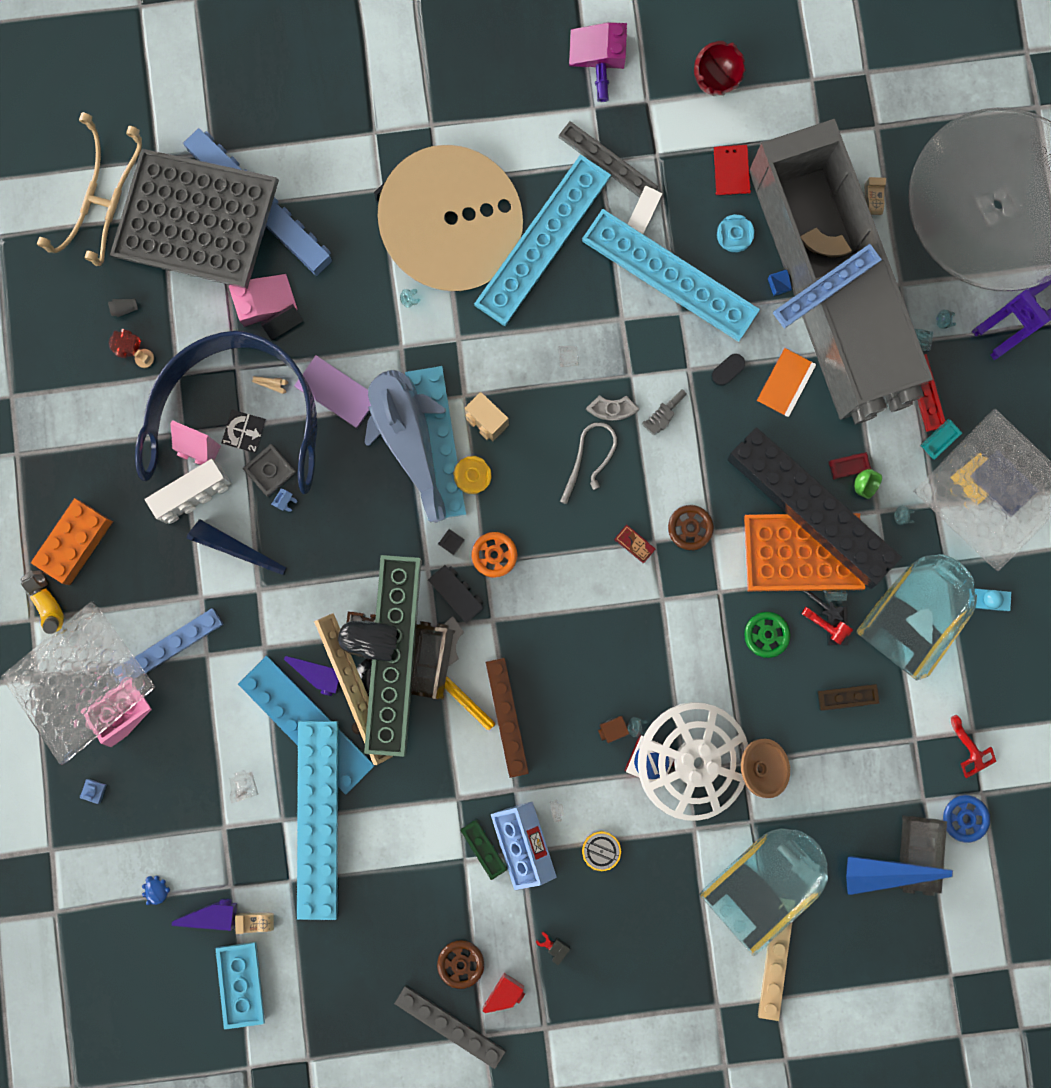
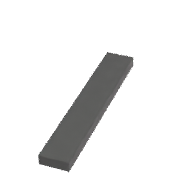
[559,121,658,198]

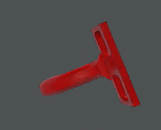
[951,715,996,779]

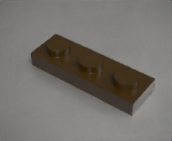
[818,684,880,711]

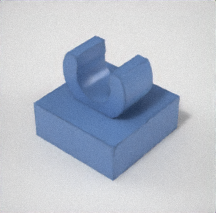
[271,488,297,512]
[80,779,107,804]

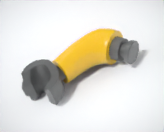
[21,570,64,634]

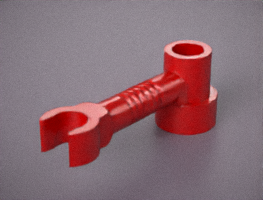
[802,607,853,645]

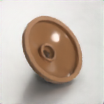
[741,739,790,798]

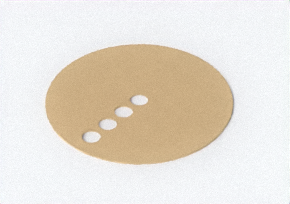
[378,145,523,291]

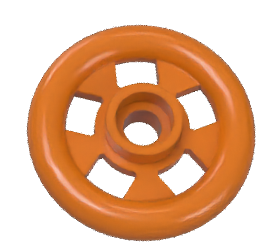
[471,532,517,578]

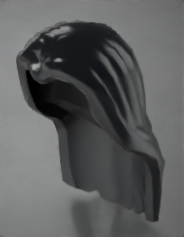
[337,621,397,661]

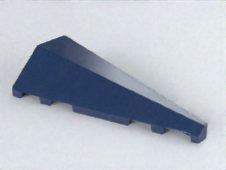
[186,519,287,575]

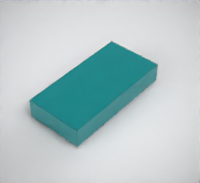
[920,419,962,460]

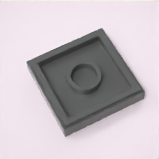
[242,444,297,497]

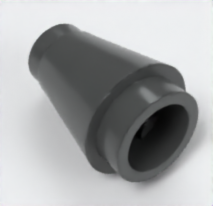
[108,299,138,318]

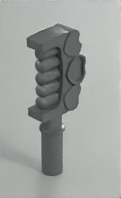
[642,389,687,435]

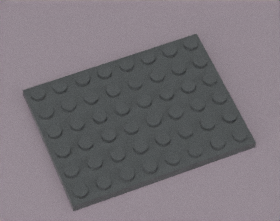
[110,149,279,289]

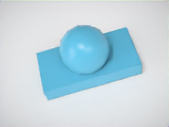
[970,588,1011,611]

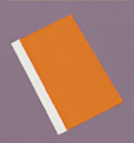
[757,348,816,417]

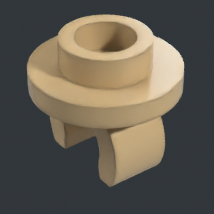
[134,349,154,368]

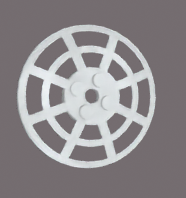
[638,702,748,821]

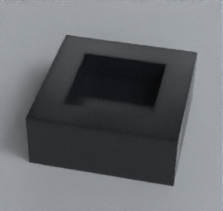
[438,529,465,555]

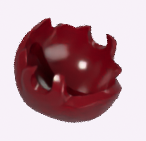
[694,41,746,96]

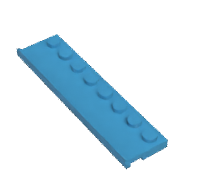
[238,655,375,795]

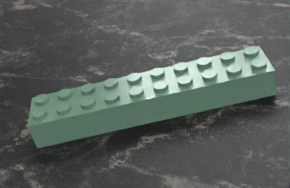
[364,555,422,757]

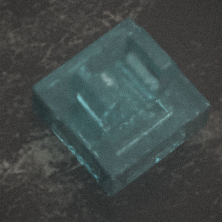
[914,329,933,352]
[823,590,847,606]

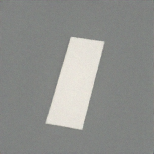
[627,186,662,234]

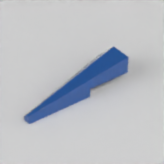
[846,856,953,895]

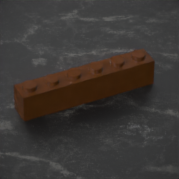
[486,658,529,778]

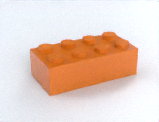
[31,498,113,585]

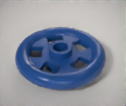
[943,795,990,843]

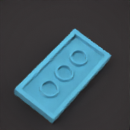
[215,942,265,1029]

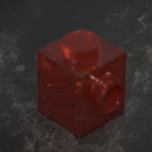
[109,329,141,358]

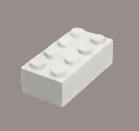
[145,459,232,524]

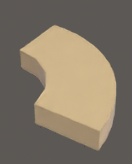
[800,228,852,257]

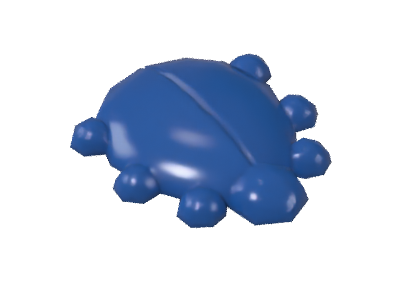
[142,876,170,905]

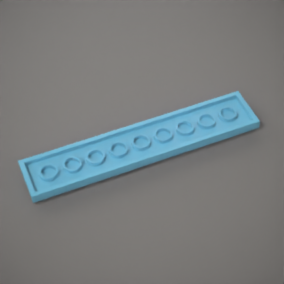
[474,154,611,326]
[582,209,760,342]
[297,721,338,920]

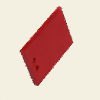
[713,145,751,195]

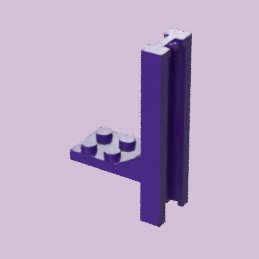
[972,273,1051,361]

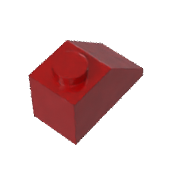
[482,973,525,1013]

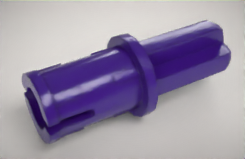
[595,63,609,102]

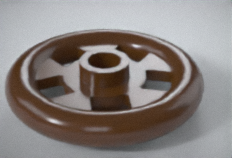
[668,505,714,550]
[437,940,484,989]

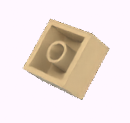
[464,392,509,441]

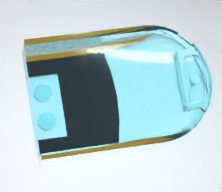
[856,554,977,681]
[699,828,827,956]

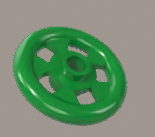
[744,612,791,658]

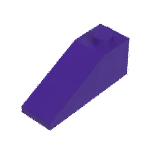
[284,656,340,696]
[171,899,237,931]

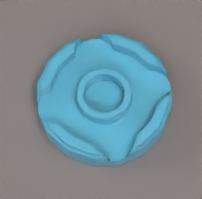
[717,214,755,252]

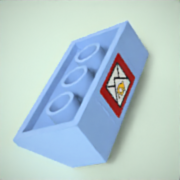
[491,802,557,890]

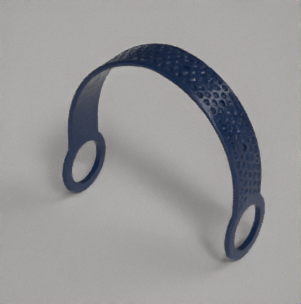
[135,331,318,494]

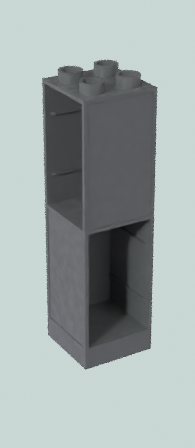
[749,119,933,424]

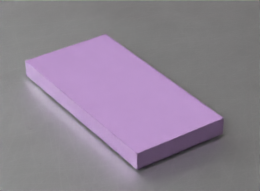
[294,356,371,428]

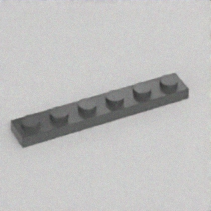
[394,985,505,1069]

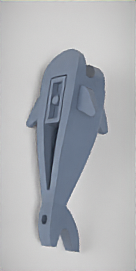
[365,370,446,523]

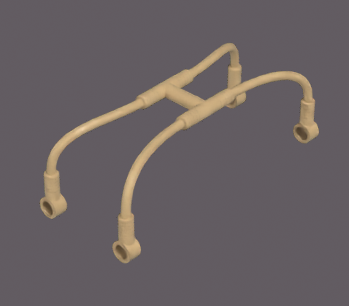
[37,113,142,266]

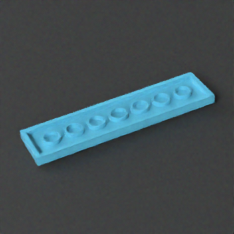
[405,366,466,521]

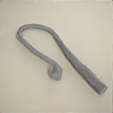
[560,423,617,504]

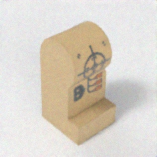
[865,177,886,215]
[235,913,274,934]

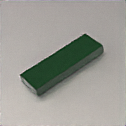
[460,819,508,880]

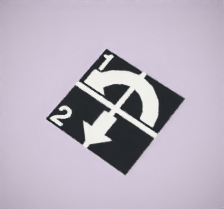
[221,410,266,453]

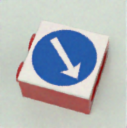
[624,735,676,787]

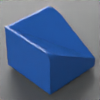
[768,270,792,296]

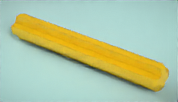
[435,676,495,730]

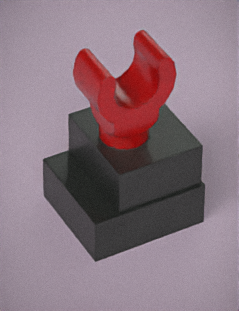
[536,932,570,966]

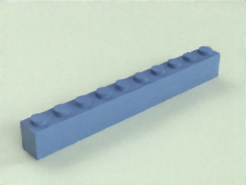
[183,128,332,276]

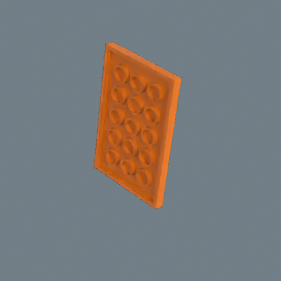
[744,513,865,592]

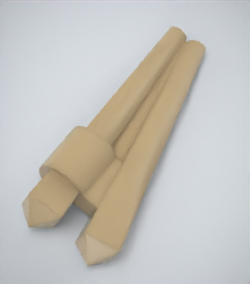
[252,376,288,394]

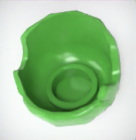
[854,469,882,499]

